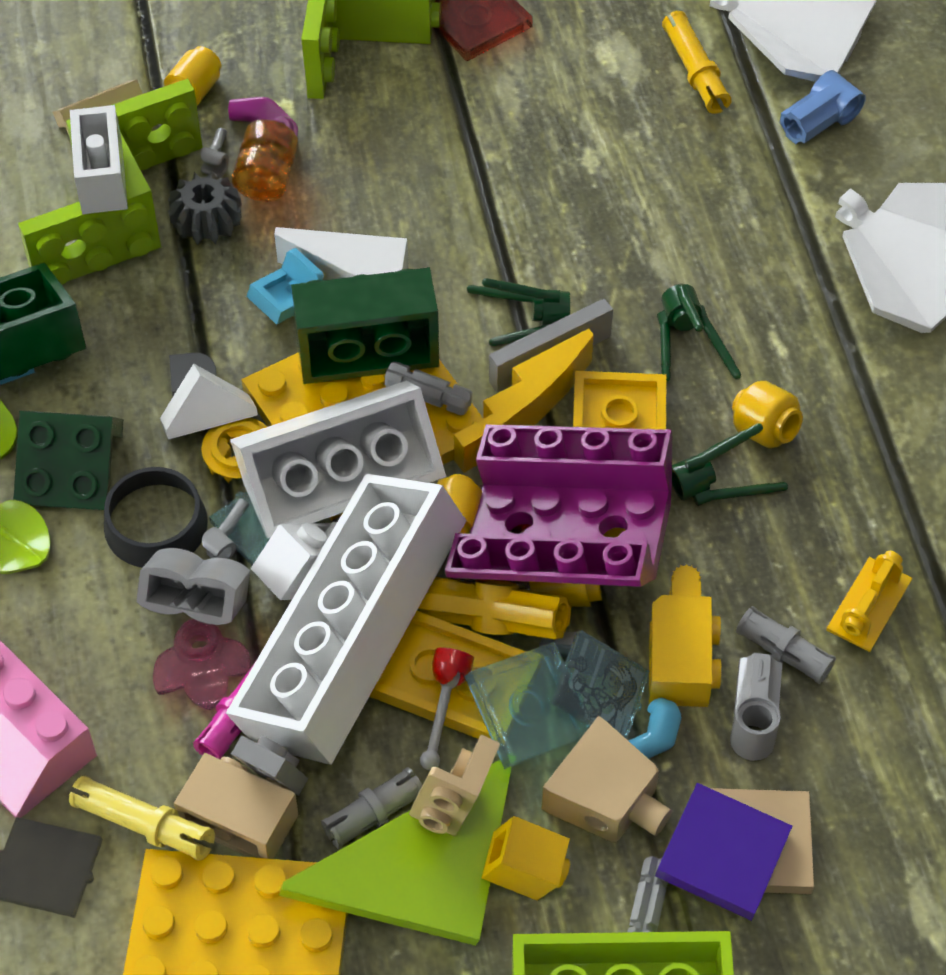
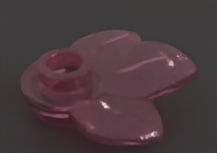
[153,619,251,710]

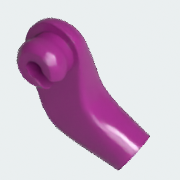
[228,97,298,146]

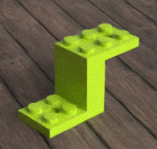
[301,0,441,99]
[18,79,203,285]

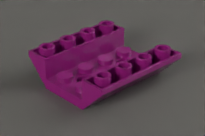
[445,424,673,587]

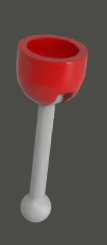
[420,647,474,770]

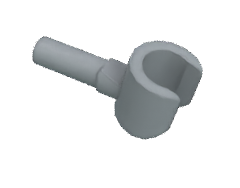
[200,128,229,178]
[202,498,249,559]

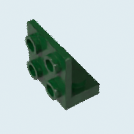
[13,411,124,510]

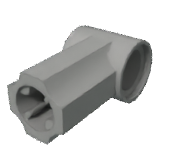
[730,653,782,761]

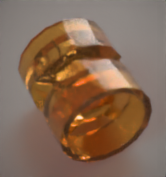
[231,119,298,202]

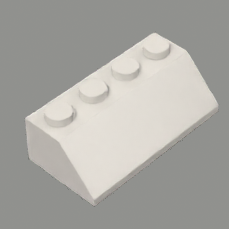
[230,381,446,538]

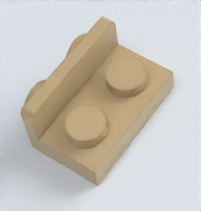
[409,735,500,837]

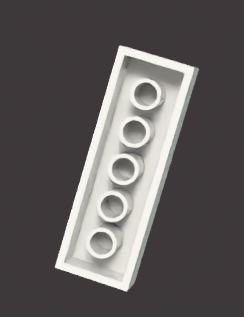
[226,474,467,765]

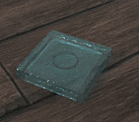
[465,642,591,769]

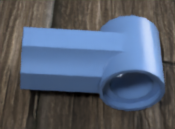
[779,70,866,144]

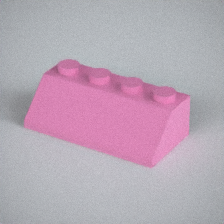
[0,641,97,820]

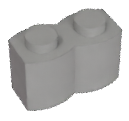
[136,548,250,625]

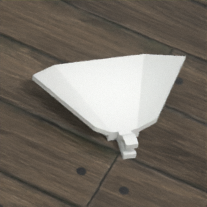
[710,0,877,82]
[835,183,946,333]

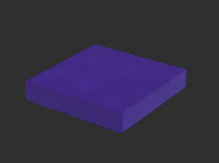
[655,783,793,921]

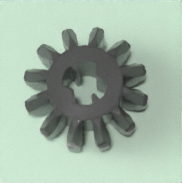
[168,171,242,245]

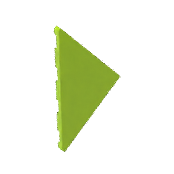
[279,756,513,946]

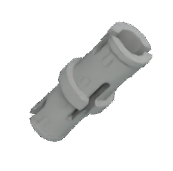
[736,606,836,684]
[321,767,422,849]

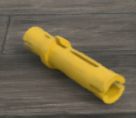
[662,11,732,114]

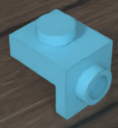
[246,248,324,325]

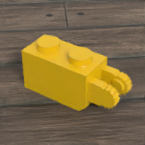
[649,564,721,707]

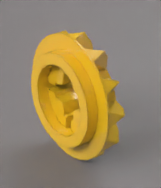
[201,418,267,483]

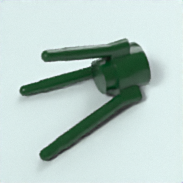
[467,278,571,346]
[657,284,741,382]
[672,423,788,506]

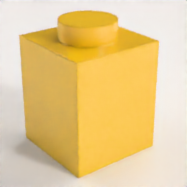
[482,816,570,901]

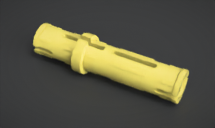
[69,776,215,861]

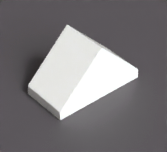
[160,364,258,440]

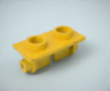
[826,551,913,652]

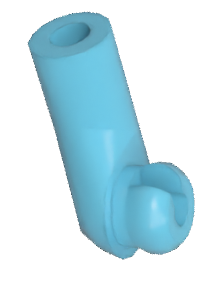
[628,698,681,759]

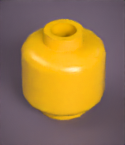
[732,380,803,448]

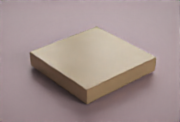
[711,788,814,894]

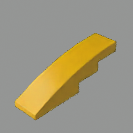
[454,328,594,473]

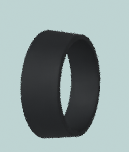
[104,467,208,568]

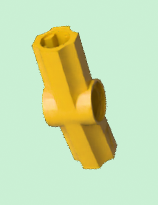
[418,577,571,639]

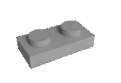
[231,735,308,796]

